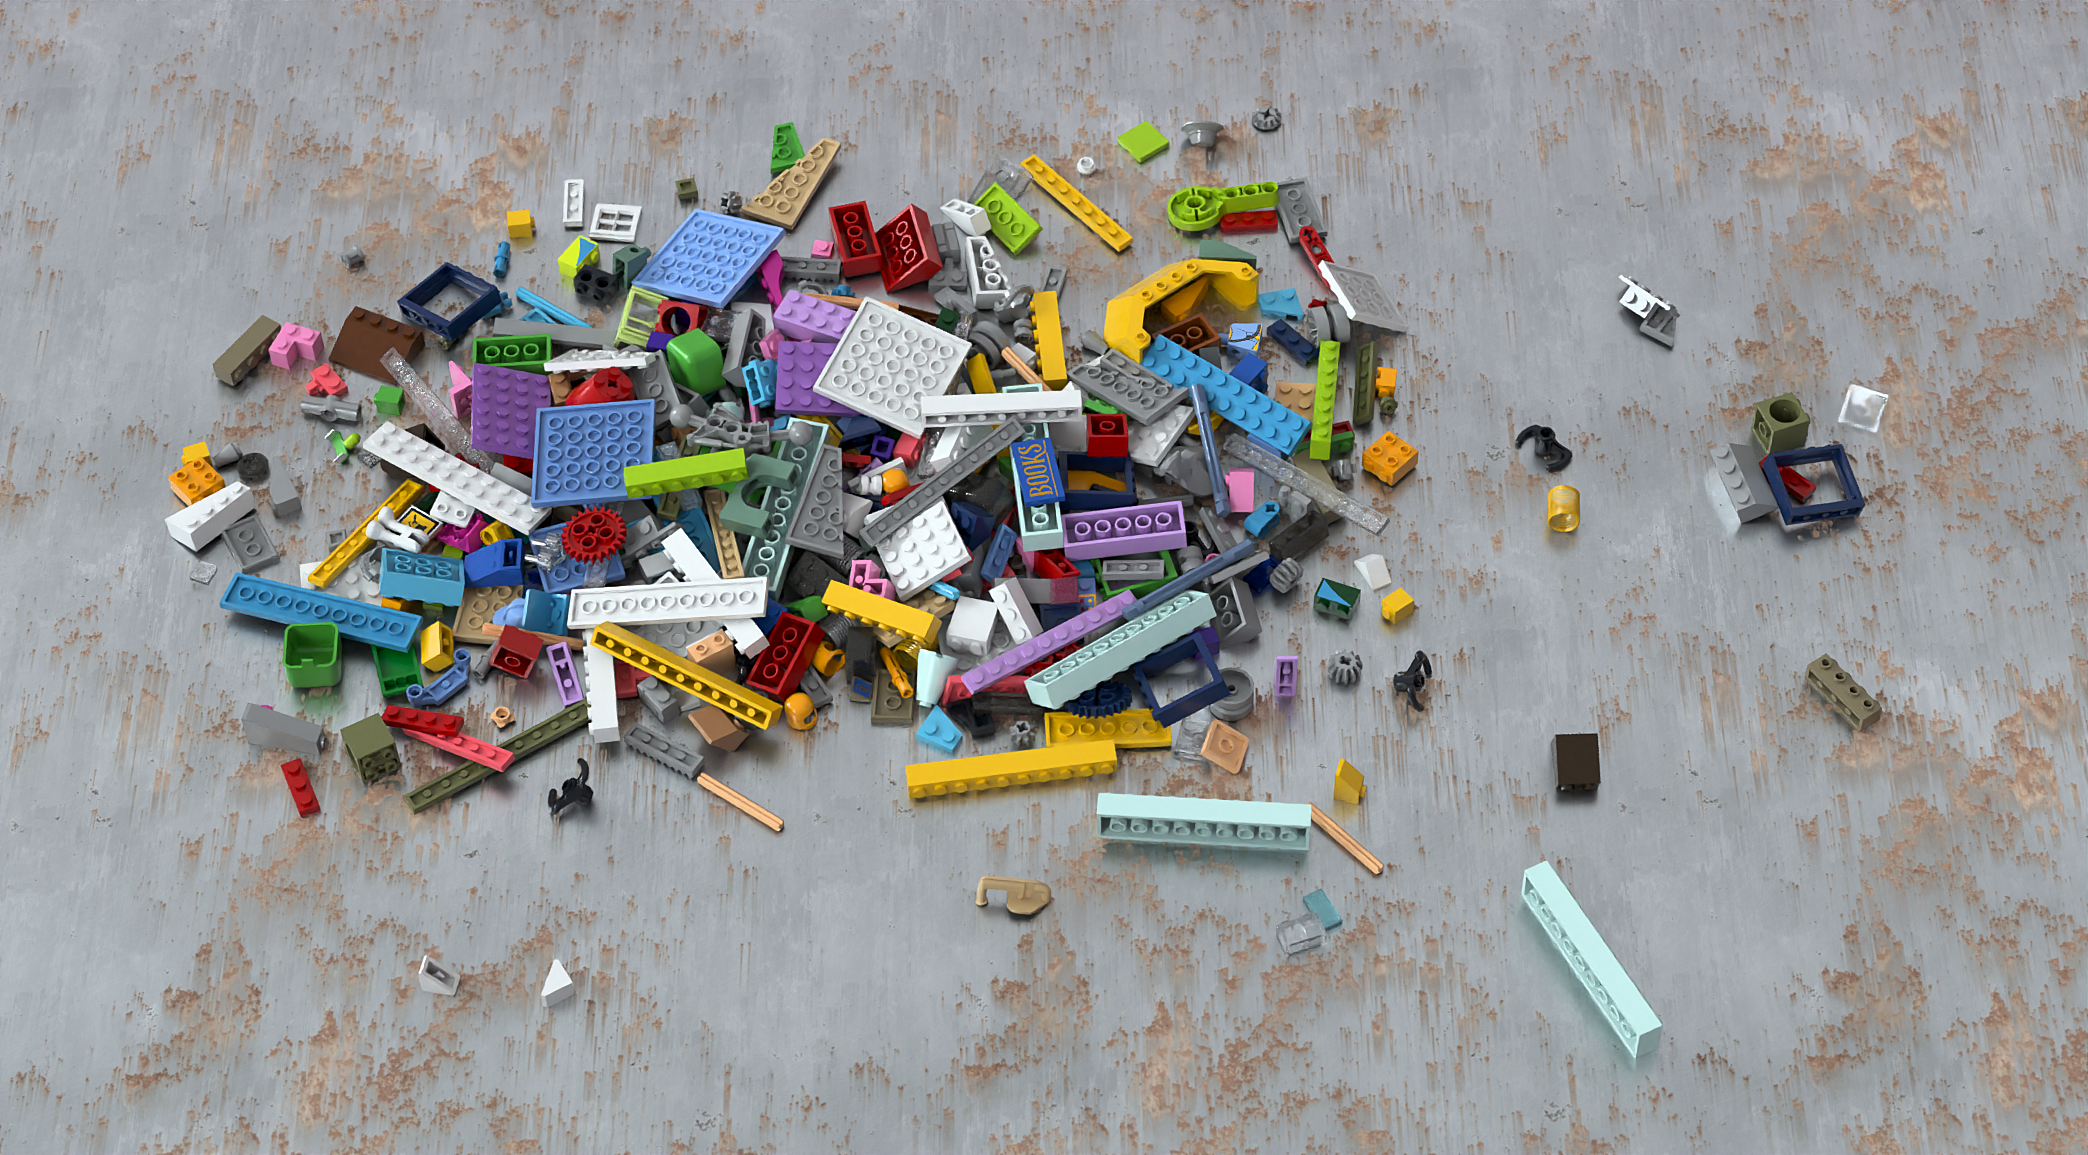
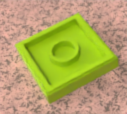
[1117,120,1170,163]

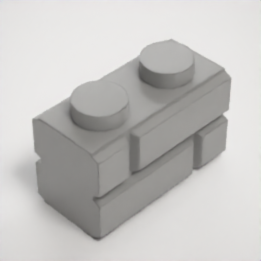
[931,222,961,265]
[637,675,680,724]

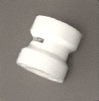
[859,475,882,495]

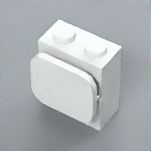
[946,596,1000,656]

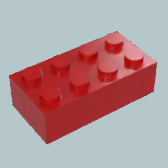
[828,201,882,278]
[745,611,825,703]

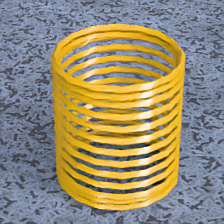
[1548,485,1580,532]
[893,635,939,671]

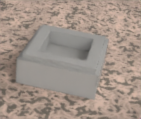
[326,529,347,552]

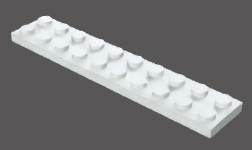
[363,421,552,536]
[567,577,769,629]

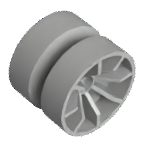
[1308,303,1350,348]

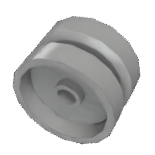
[963,321,1011,371]
[1209,667,1254,721]

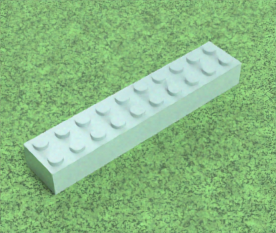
[1002,383,1064,552]
[742,417,830,603]
[1024,589,1217,709]
[1097,792,1312,850]
[1521,860,1663,1059]

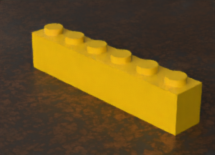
[1030,291,1067,391]
[821,580,942,644]

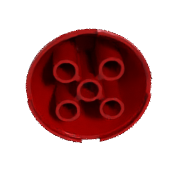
[565,366,638,406]

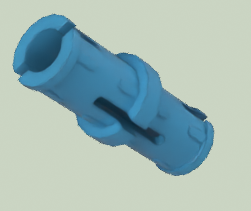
[493,241,511,278]

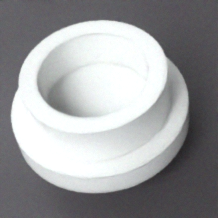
[1077,157,1096,174]

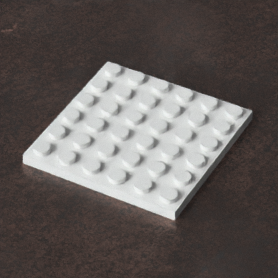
[813,296,972,439]

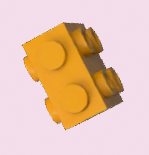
[1362,430,1419,486]
[168,456,226,506]

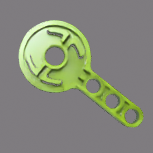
[1167,181,1280,231]

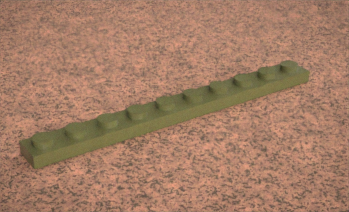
[404,699,591,815]

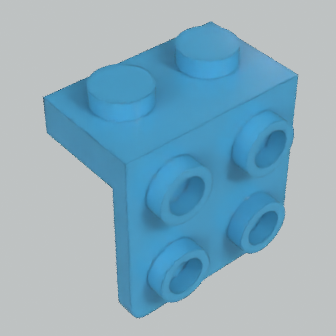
[521,589,571,636]

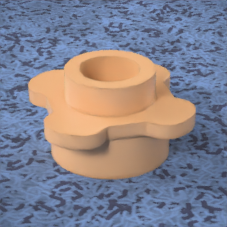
[490,706,515,728]

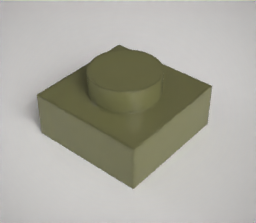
[675,177,698,200]

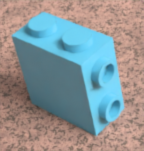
[742,359,778,408]

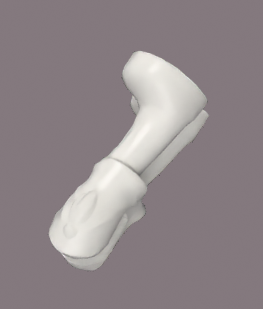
[366,506,430,554]

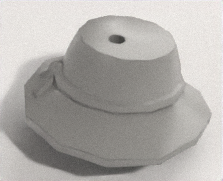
[1181,121,1224,148]

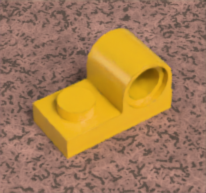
[480,520,515,546]

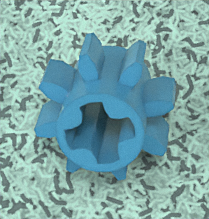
[831,285,855,297]

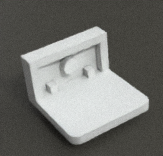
[1049,415,1087,462]
[430,490,481,528]

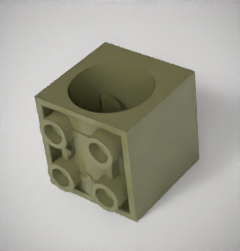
[1751,392,1810,454]
[340,713,401,783]

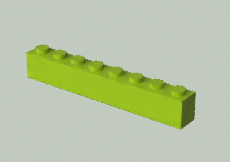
[1310,340,1340,460]

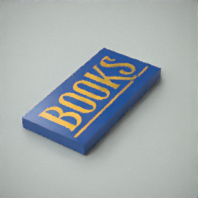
[1011,437,1065,507]

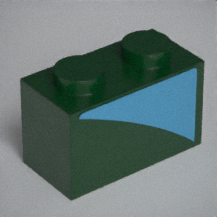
[1313,578,1361,620]

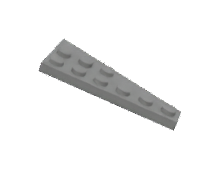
[1067,363,1190,426]
[785,443,844,559]

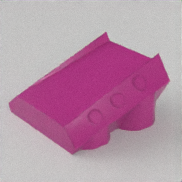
[436,513,491,553]

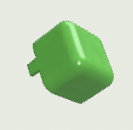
[666,328,726,397]
[282,622,343,688]

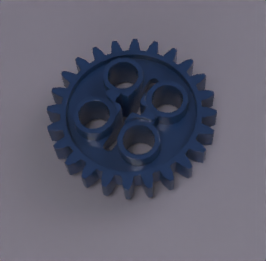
[1065,680,1133,719]

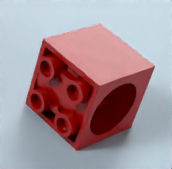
[655,300,708,337]

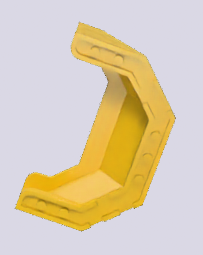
[1103,259,1259,364]

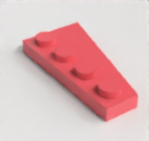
[940,675,1029,707]

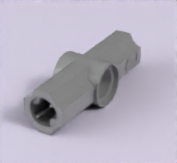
[300,395,362,421]

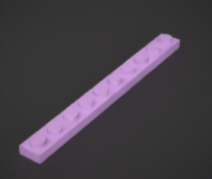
[961,589,1137,695]

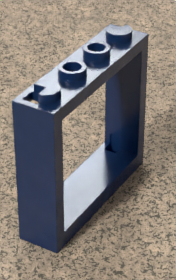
[397,262,502,341]
[1763,444,1865,525]
[1058,451,1137,511]
[1133,632,1231,728]

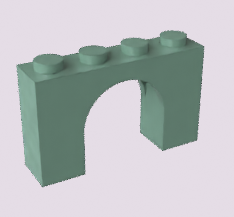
[719,453,800,540]

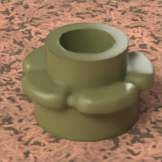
[1379,396,1398,414]

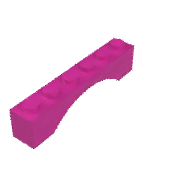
[756,249,801,342]

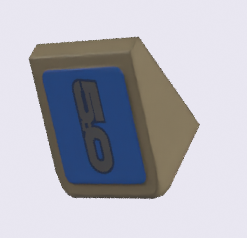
[849,676,874,703]

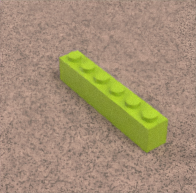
[623,448,749,499]

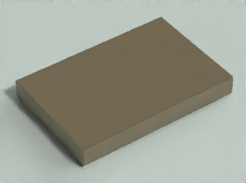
[871,669,917,724]

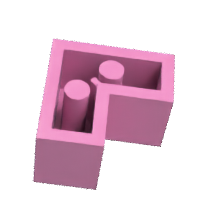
[268,322,324,370]
[1225,468,1254,512]
[849,560,896,601]

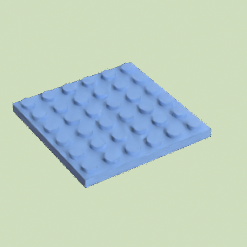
[631,209,786,309]

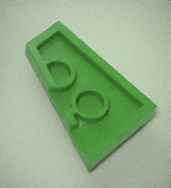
[771,122,805,174]

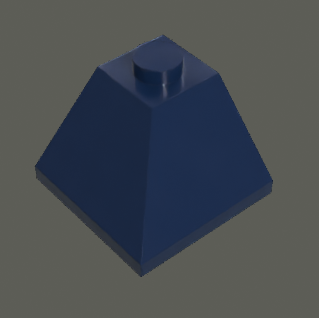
[838,414,881,452]

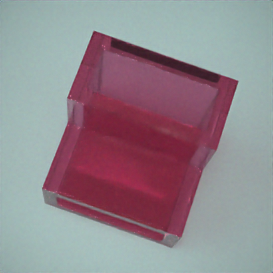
[1049,577,1079,605]

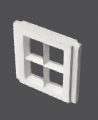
[589,203,642,242]

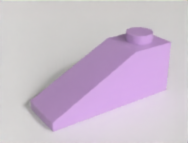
[546,641,584,706]
[1274,656,1298,696]

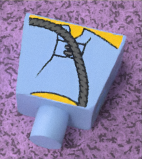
[1218,323,1263,360]

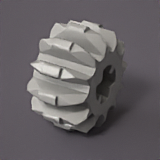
[1270,558,1304,593]
[1327,649,1363,685]

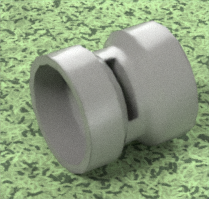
[1013,318,1034,346]

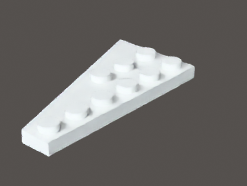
[544,349,656,374]

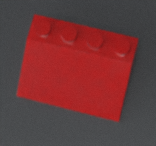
[875,203,943,293]

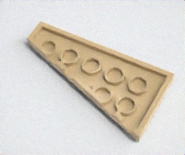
[741,137,841,230]

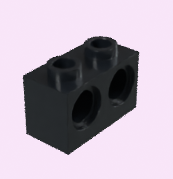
[573,264,620,304]

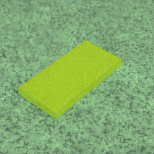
[973,182,1043,256]

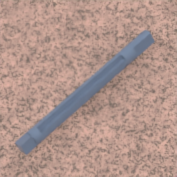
[1190,384,1231,517]
[1121,539,1254,621]

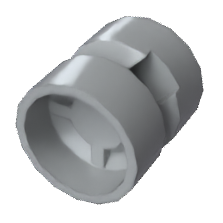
[1176,546,1204,583]

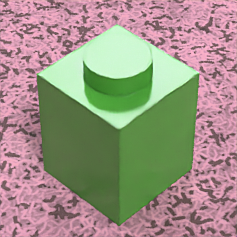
[374,385,406,416]

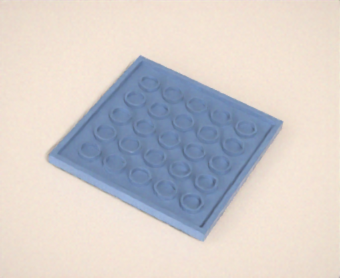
[531,399,656,508]

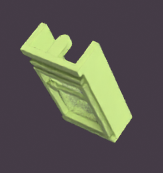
[613,285,669,350]

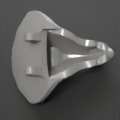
[1153,446,1225,498]

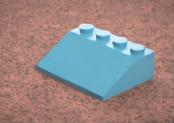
[379,548,465,607]

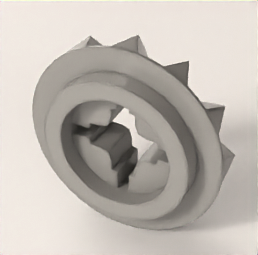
[1252,105,1282,130]

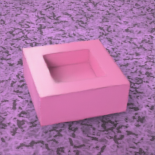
[811,240,834,259]

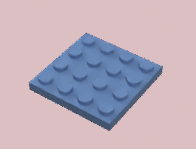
[528,521,626,594]

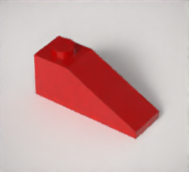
[1033,549,1081,579]

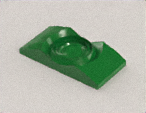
[371,643,424,698]

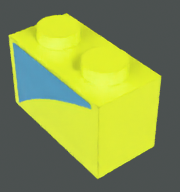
[557,235,600,278]

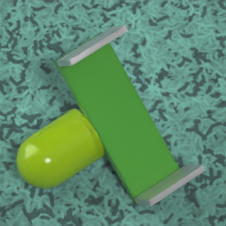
[324,429,361,464]

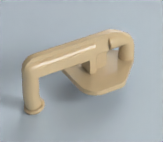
[976,876,1052,915]

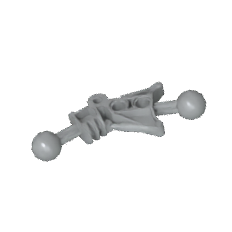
[670,402,814,458]

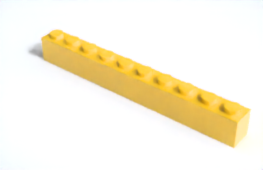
[590,621,783,730]
[905,739,1117,798]

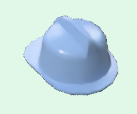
[492,598,525,629]

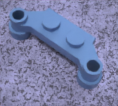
[406,648,471,708]

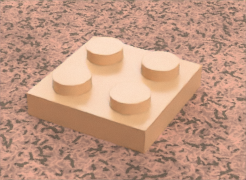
[1200,718,1250,774]

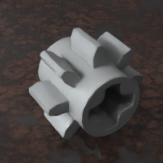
[719,191,742,215]
[1332,459,1357,480]
[1010,720,1035,746]

